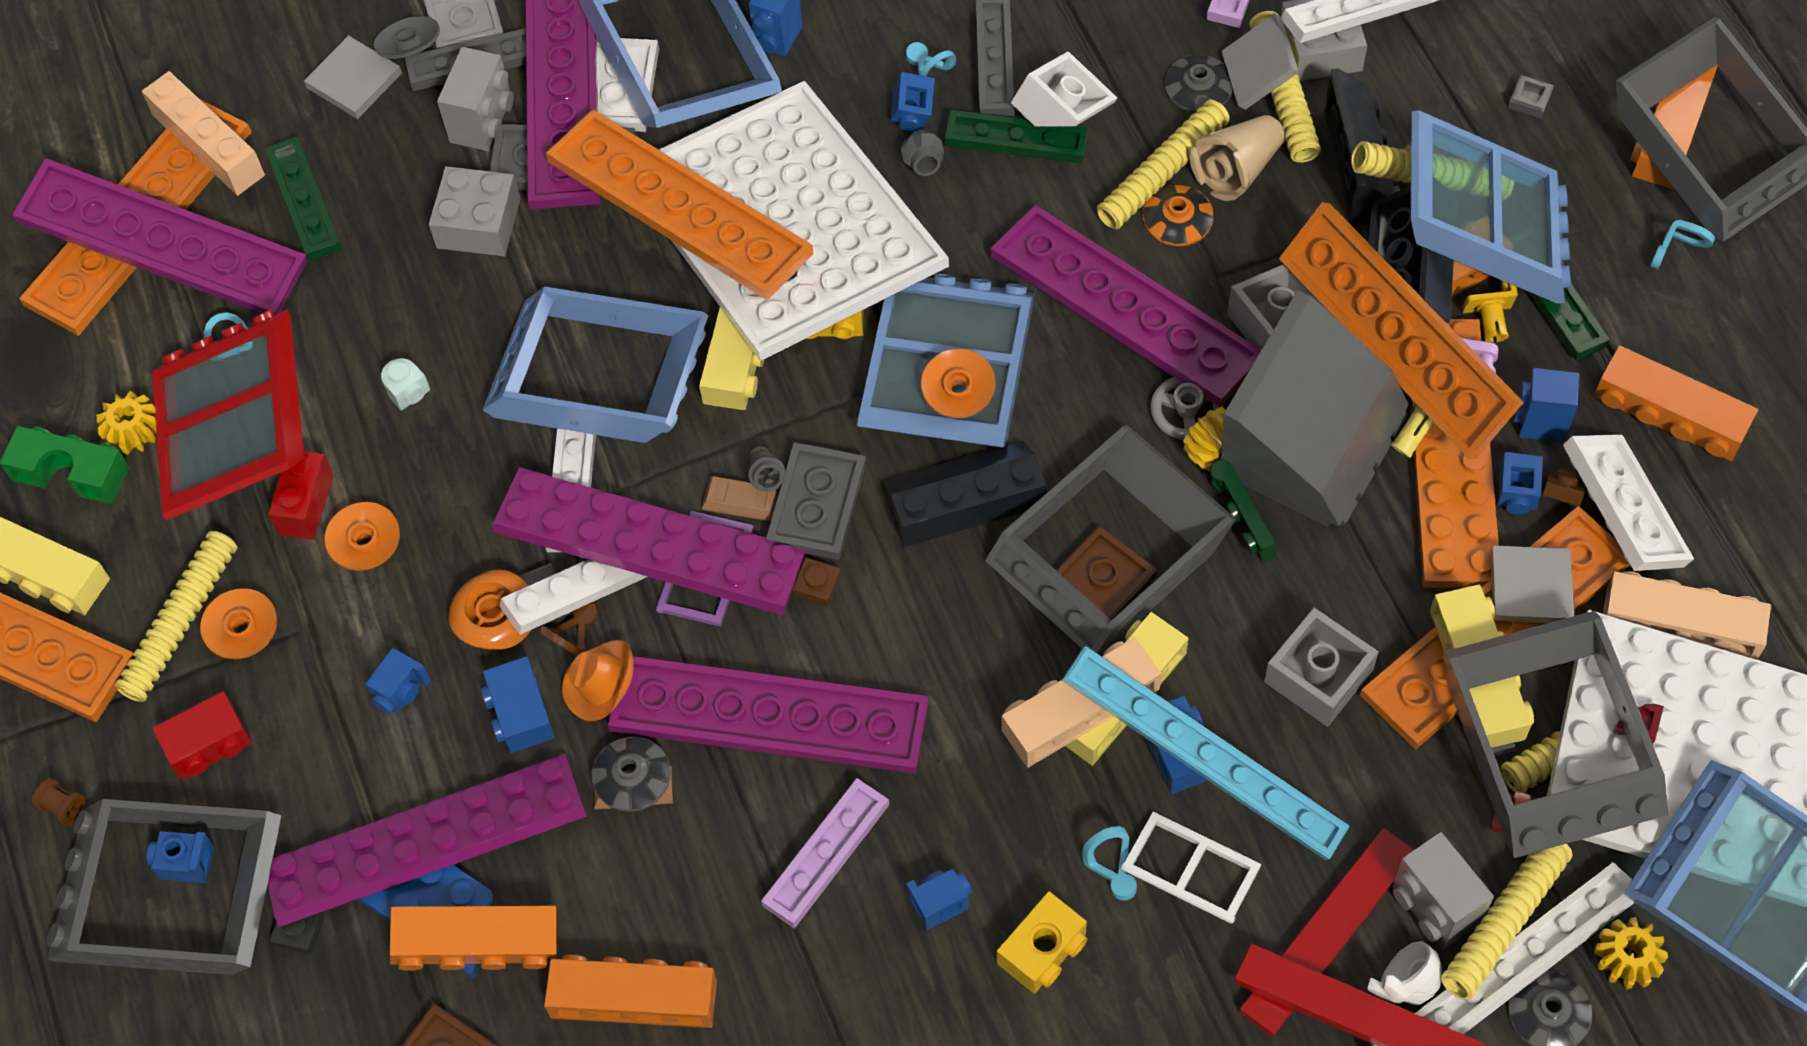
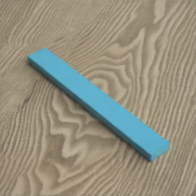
[1061,646,1350,860]

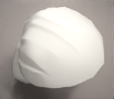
[1367,941,1442,1005]

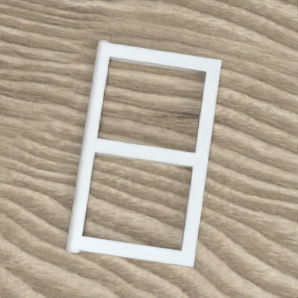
[1121,812,1261,924]

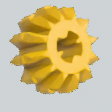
[96,391,156,455]
[1183,407,1226,471]
[1594,917,1668,990]

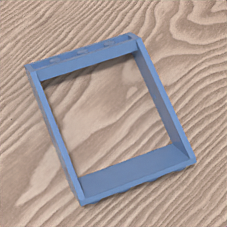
[579,0,782,128]
[483,287,708,443]

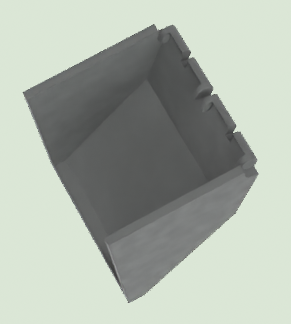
[1222,290,1409,527]

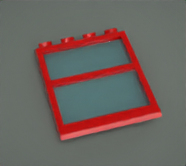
[152,309,304,520]

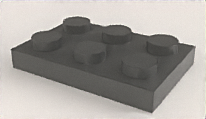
[766,442,867,560]

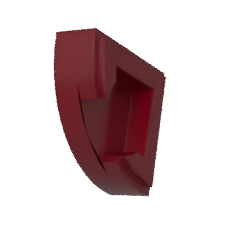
[1612,704,1664,744]

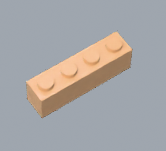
[142,71,265,196]
[1603,571,1771,660]
[1002,637,1162,768]

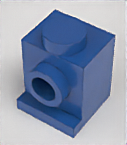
[891,72,935,131]
[1497,452,1543,515]
[365,648,431,714]
[147,831,215,883]
[906,869,972,931]

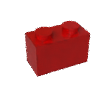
[268,452,334,540]
[153,691,252,780]

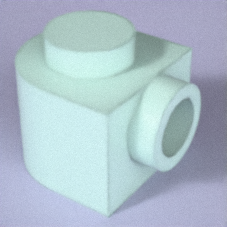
[381,358,430,411]

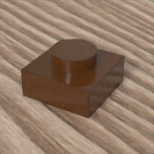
[1543,469,1586,506]
[792,558,842,607]

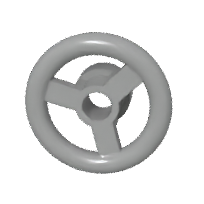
[1150,377,1224,440]

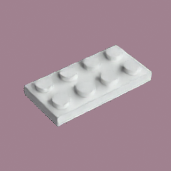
[1563,435,1694,571]

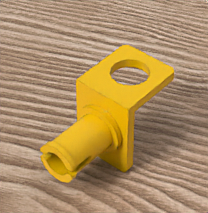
[1462,280,1518,343]

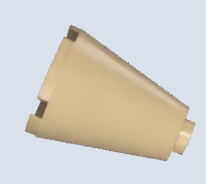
[1190,115,1284,201]

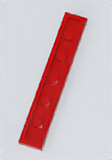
[1239,828,1414,1038]
[1235,944,1486,1046]

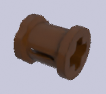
[31,777,86,827]

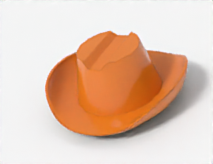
[448,569,531,649]
[562,640,634,721]

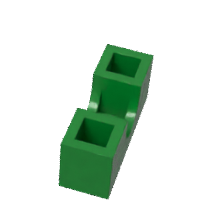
[0,426,129,505]

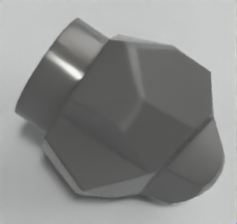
[901,130,944,176]

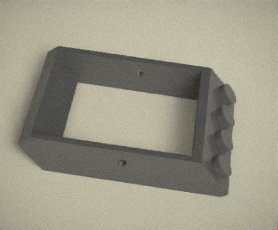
[1616,17,1807,242]
[985,425,1236,656]
[1443,611,1668,858]
[46,799,282,975]

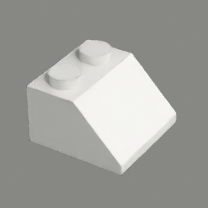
[1011,52,1117,126]

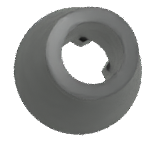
[749,446,786,492]

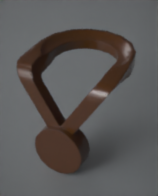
[537,602,599,655]

